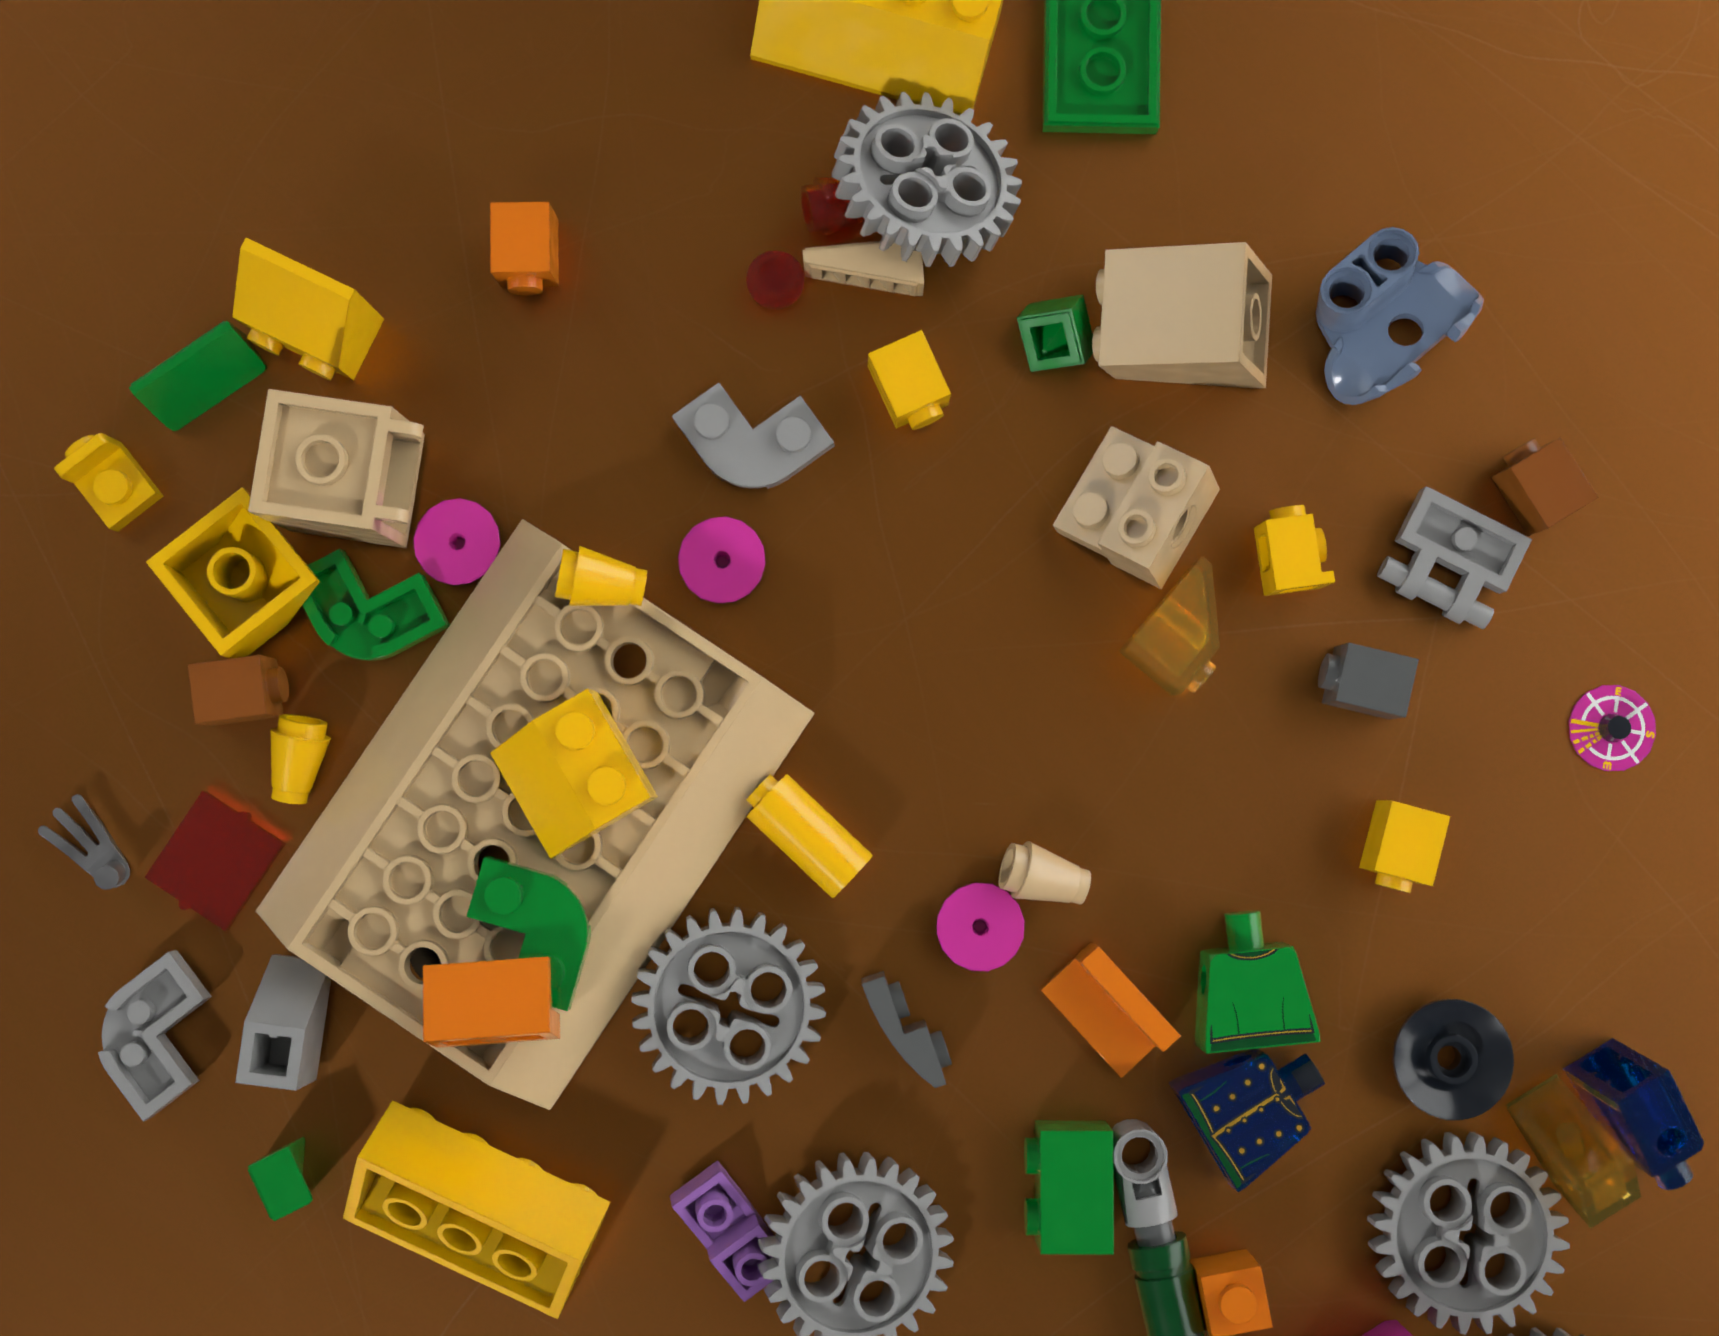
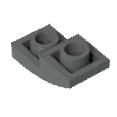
[861,971,953,1088]

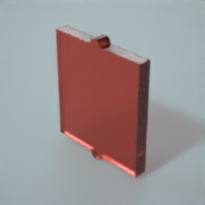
[144,791,286,931]

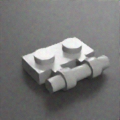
[1377,486,1532,629]

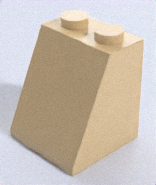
[1092,242,1272,388]

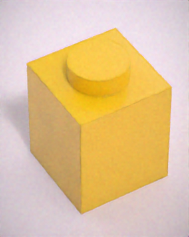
[868,330,951,430]
[1359,800,1451,893]

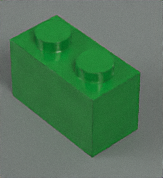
[1024,1120,1114,1255]

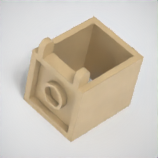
[248,389,425,548]

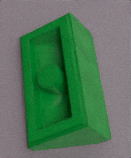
[129,321,267,431]

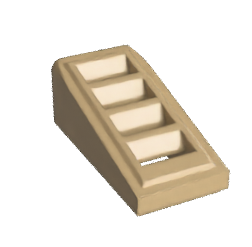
[802,241,924,296]

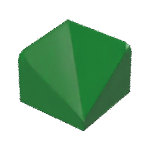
[1017,294,1093,372]
[248,1136,313,1221]

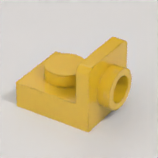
[54,433,164,532]

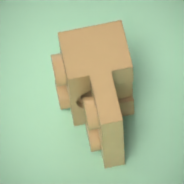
[1053,426,1220,589]

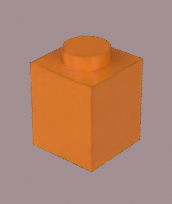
[490,202,559,296]
[1189,1249,1273,1336]

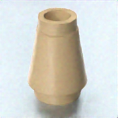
[999,841,1091,905]

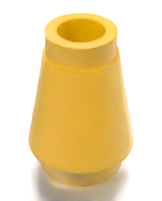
[555,546,647,606]
[270,714,331,804]

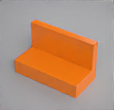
[1040,941,1181,1078]
[423,956,560,1048]

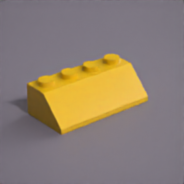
[750,0,1003,116]
[343,1100,610,1319]

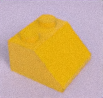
[232,238,384,381]
[146,487,320,659]
[490,688,658,859]

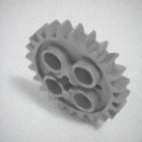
[832,92,1022,267]
[632,907,826,1105]
[1367,1131,1570,1335]
[758,1152,954,1336]

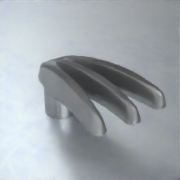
[38,794,130,890]

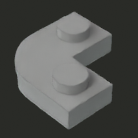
[672,383,835,489]
[98,950,212,1121]

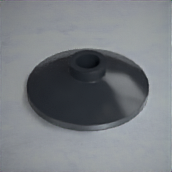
[1392,999,1514,1120]

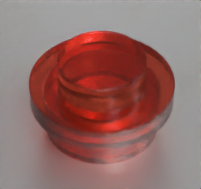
[746,251,805,310]

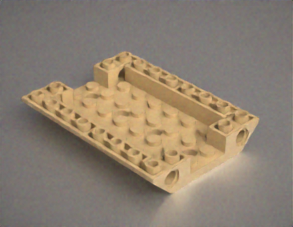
[256,519,815,1110]

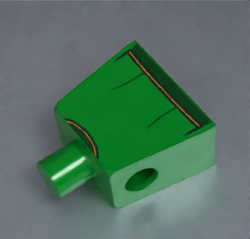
[1195,910,1321,1054]

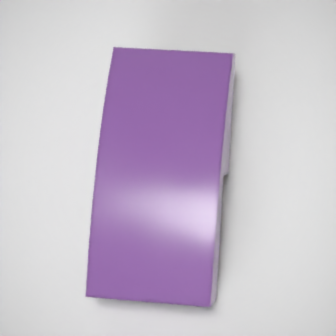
[670,1160,774,1302]

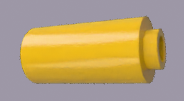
[746,774,873,899]

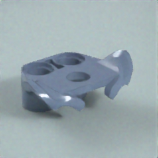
[1316,227,1484,405]

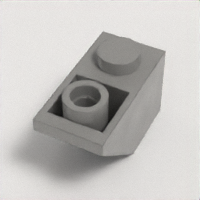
[235,954,331,1091]

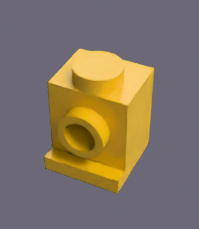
[1254,505,1335,596]

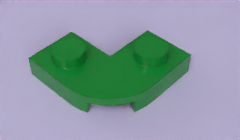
[302,548,450,661]
[466,856,591,1011]

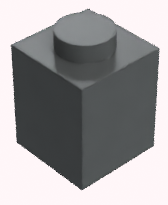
[1318,643,1419,720]

